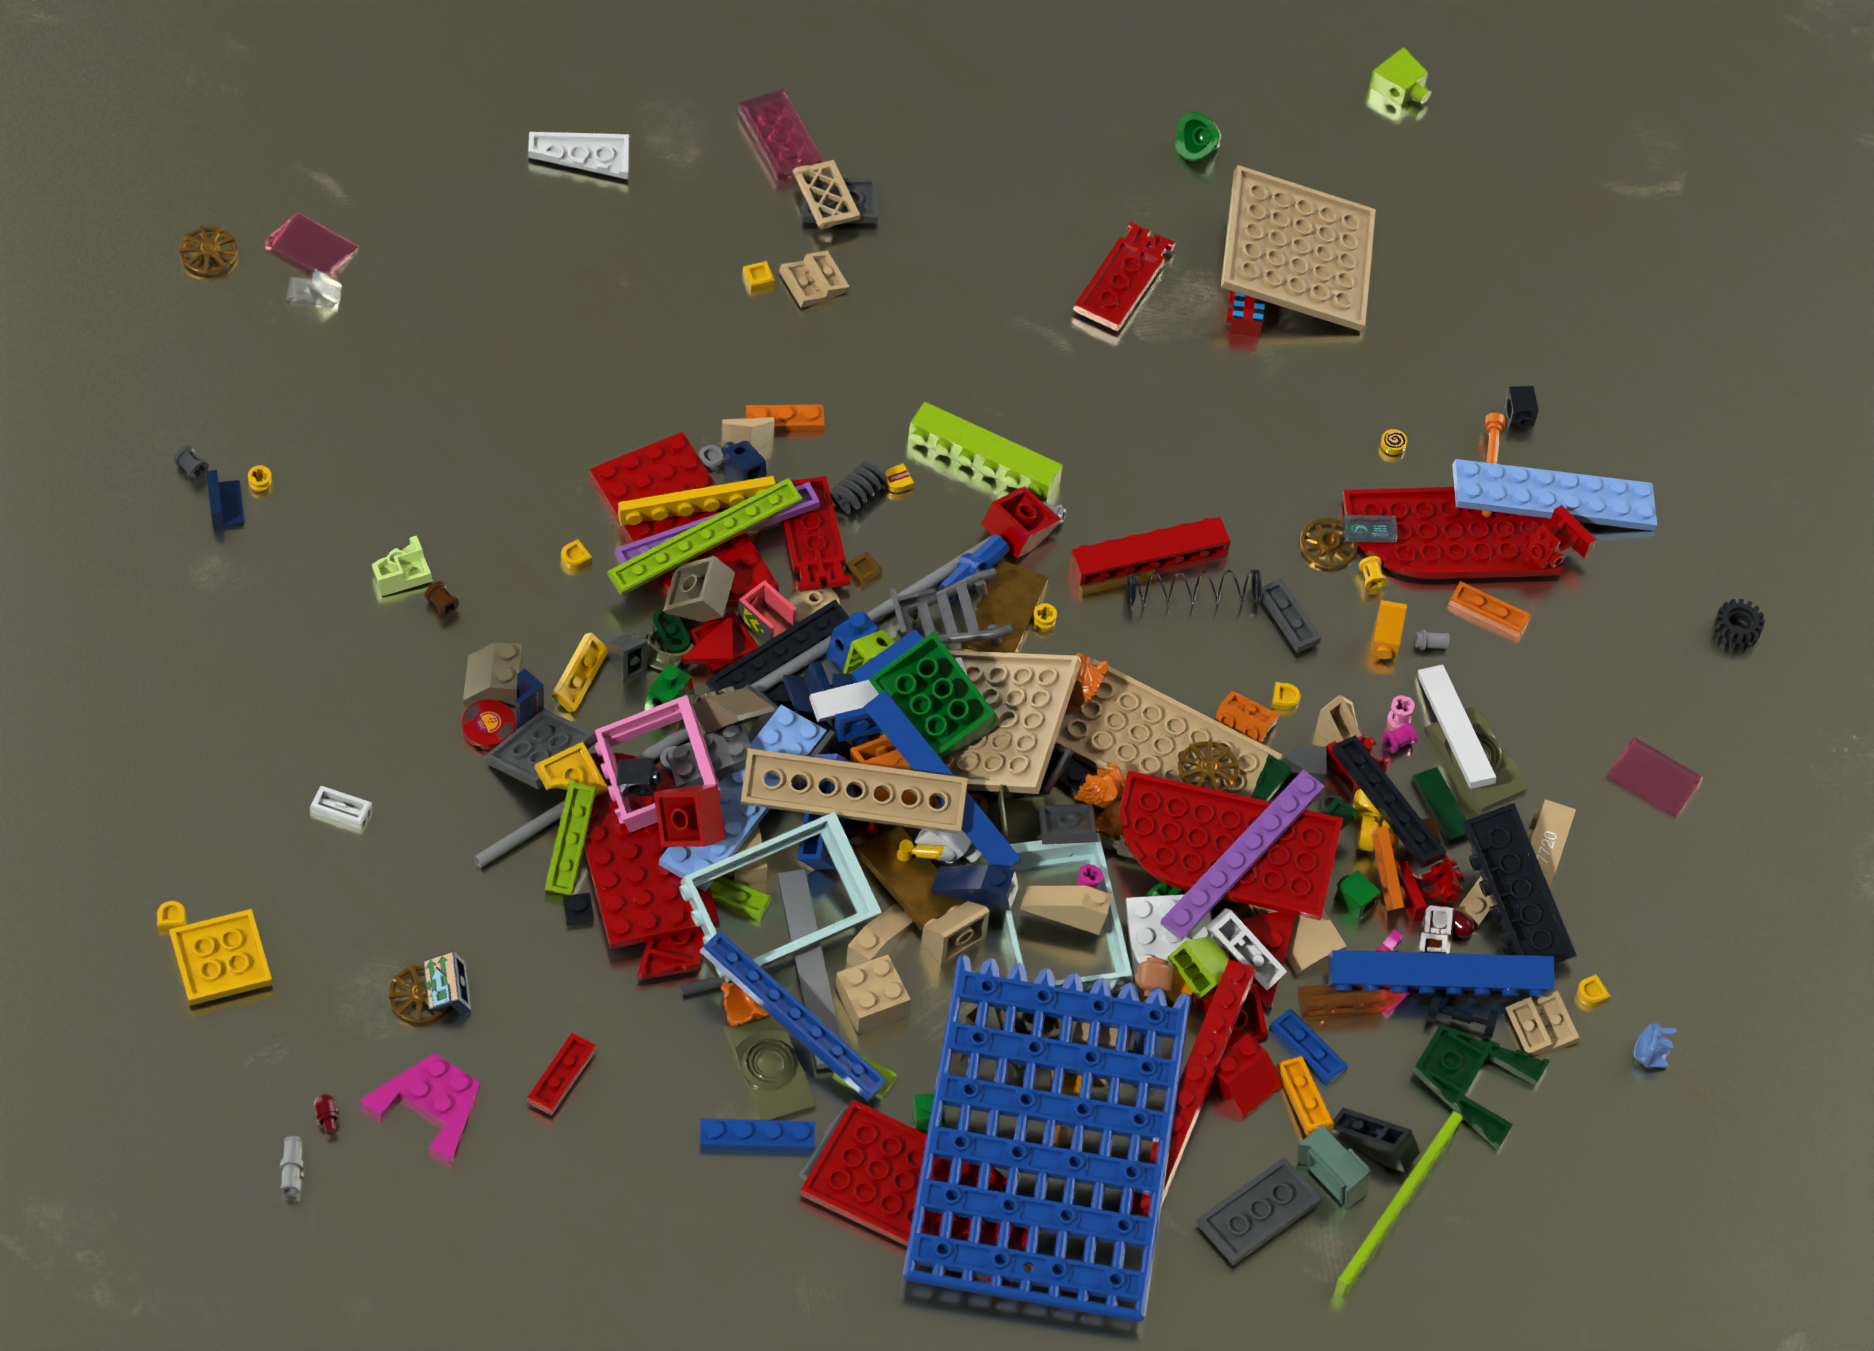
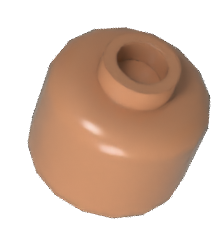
[1135,957,1174,999]

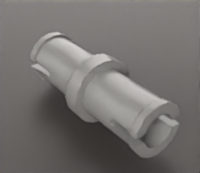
[280,1136,303,1196]

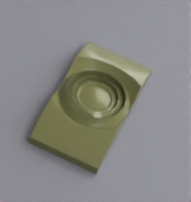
[1425,707,1527,812]
[724,1015,815,1120]

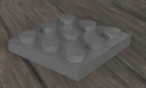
[484,708,598,790]

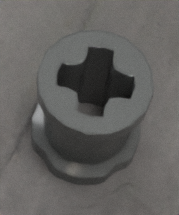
[174,445,209,480]

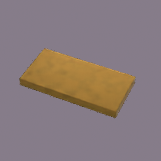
[962,560,1049,653]
[855,826,965,930]

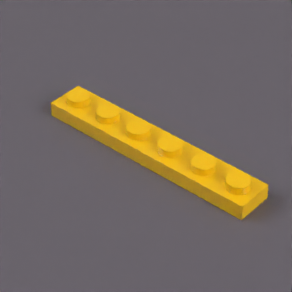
[618,476,776,526]

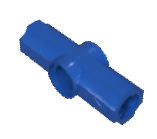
[939,534,1010,603]

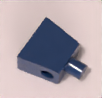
[721,441,767,483]

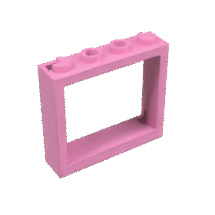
[595,695,723,833]

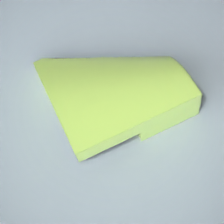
[372,535,433,596]

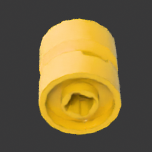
[1357,815,1399,856]

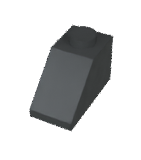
[608,633,647,681]
[1280,744,1327,786]

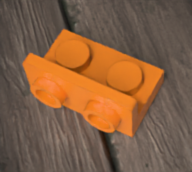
[1214,690,1280,744]

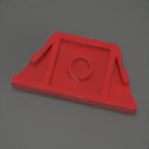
[1229,911,1297,1010]
[637,931,705,980]

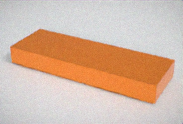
[1448,581,1532,638]

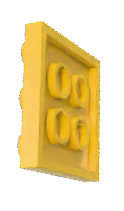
[169,909,273,1006]

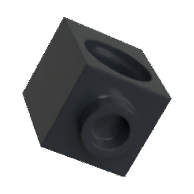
[1504,386,1539,427]
[616,759,661,797]

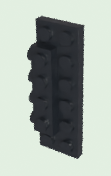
[1462,803,1577,965]

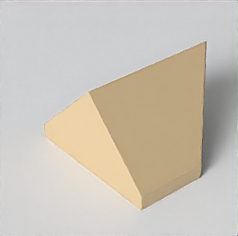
[722,417,774,451]
[1315,695,1362,743]

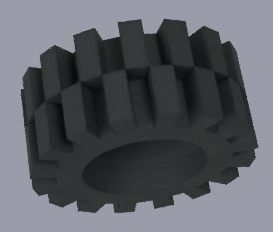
[1714,599,1765,650]

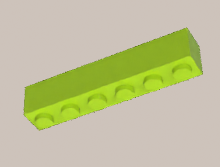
[909,402,1062,502]

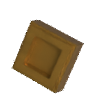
[845,551,883,587]

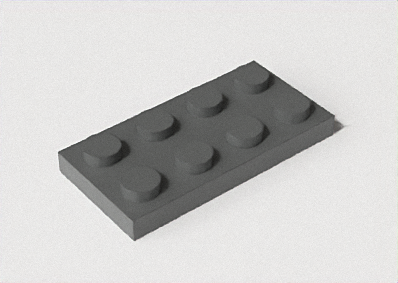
[1196,1157,1322,1266]

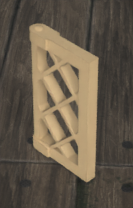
[792,160,860,229]

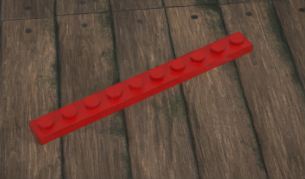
[1131,960,1257,1218]

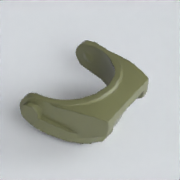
[646,630,695,670]

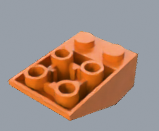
[850,736,937,807]

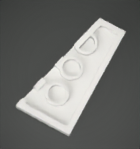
[528,132,629,179]

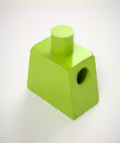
[1369,48,1431,105]
[842,630,901,674]
[1168,936,1230,999]

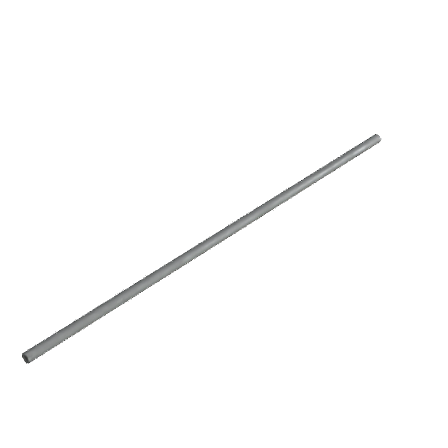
[474,536,992,868]

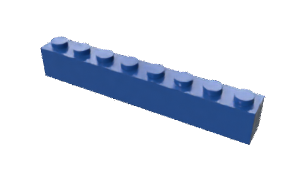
[1328,950,1554,998]

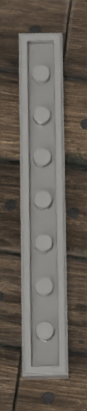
[778,869,840,1069]

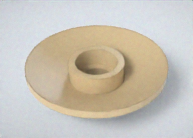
[788,584,840,623]

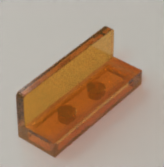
[1298,985,1388,1019]

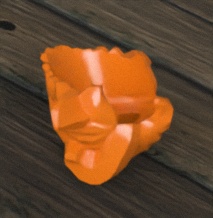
[1065,653,1108,715]
[1074,763,1126,808]
[721,982,770,1026]

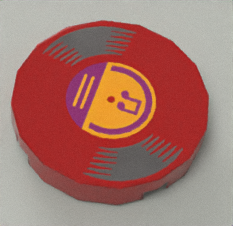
[461,699,516,750]

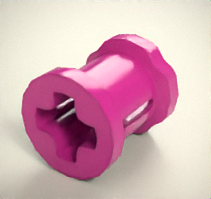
[1382,721,1417,753]
[1074,864,1103,889]

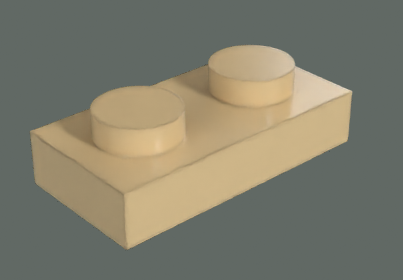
[1456,876,1493,929]

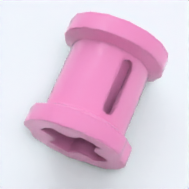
[1387,695,1415,729]

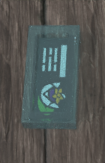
[1343,515,1398,542]

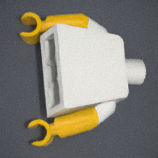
[897,796,981,864]

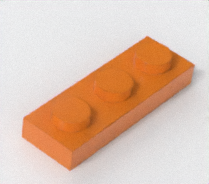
[746,404,824,432]
[1370,826,1406,911]

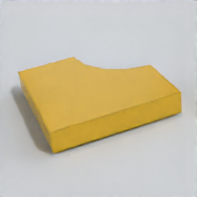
[534,742,608,797]

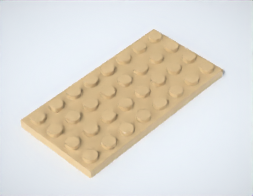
[1055,659,1282,797]

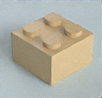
[835,954,911,1035]

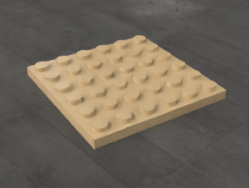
[1221,165,1376,331]
[940,650,1082,794]

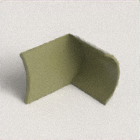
[998,784,1044,844]

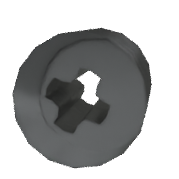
[830,461,888,515]

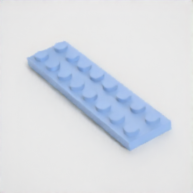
[1452,459,1657,531]
[659,705,827,892]

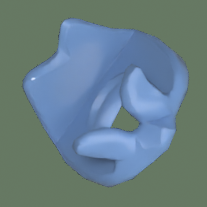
[1634,1022,1677,1068]

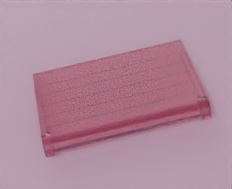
[265,212,358,280]
[1606,737,1703,818]

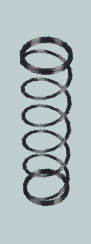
[1126,569,1262,606]

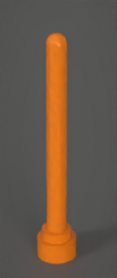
[1482,413,1506,517]

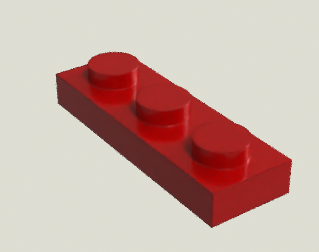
[527,1033,596,1116]

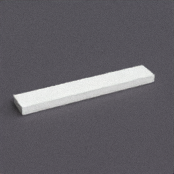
[809,657,968,722]
[1417,665,1496,789]

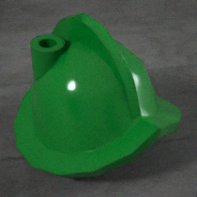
[1176,111,1222,162]

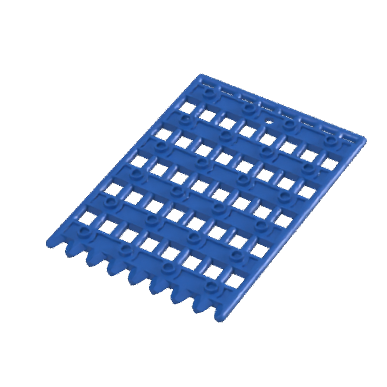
[903,955,1191,1322]

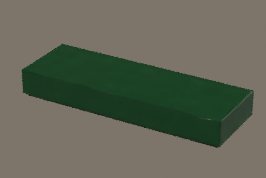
[1412,767,1468,845]

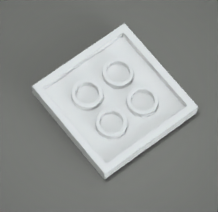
[1125,894,1213,981]

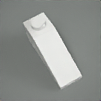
[1206,908,1287,990]

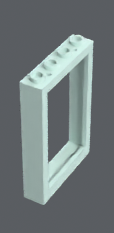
[679,812,881,983]
[1000,833,1132,993]

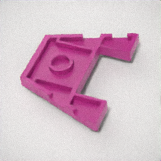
[360,1053,480,1164]

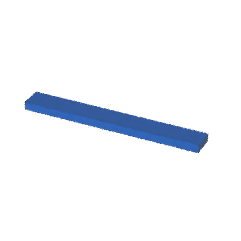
[863,690,1021,869]
[700,931,888,1102]

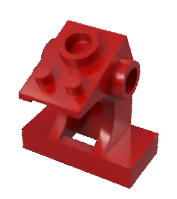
[1525,505,1597,569]
[1398,855,1465,923]

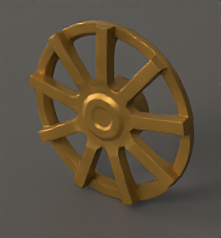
[179,225,237,273]
[1300,518,1358,569]
[1178,740,1239,792]
[389,964,449,1022]

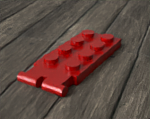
[1073,222,1176,331]
[775,476,851,592]

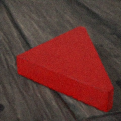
[683,617,733,664]

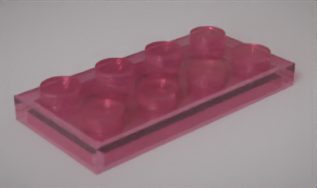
[738,89,823,180]

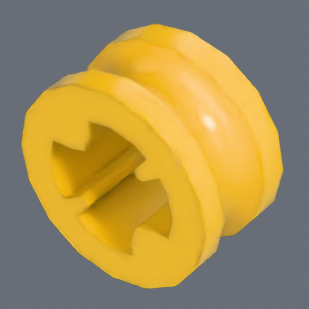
[248,465,272,491]
[1033,603,1057,630]

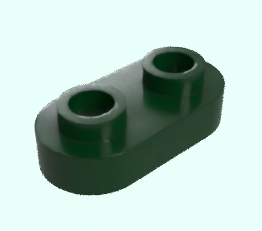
[652,608,690,654]

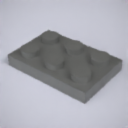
[802,177,878,223]
[667,721,752,788]

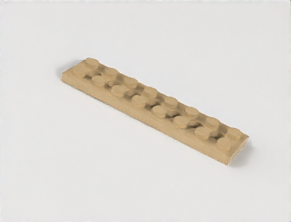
[740,748,968,834]

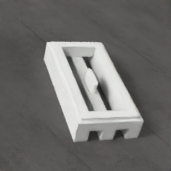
[310,786,372,829]

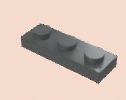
[1261,579,1321,653]

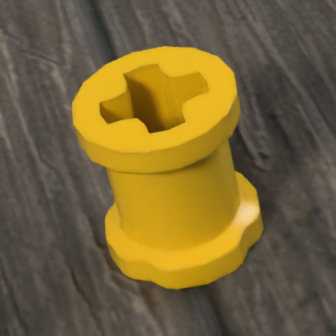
[1358,556,1387,591]

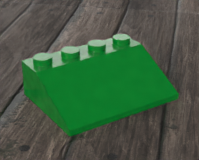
[868,631,1001,758]

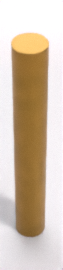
[1079,569,1157,596]

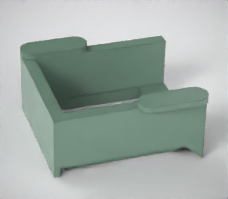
[1298,1125,1371,1211]

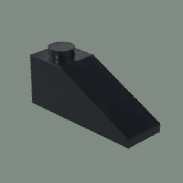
[1329,1107,1420,1172]

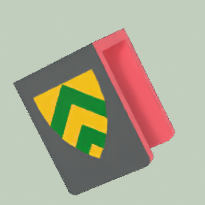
[738,580,797,643]

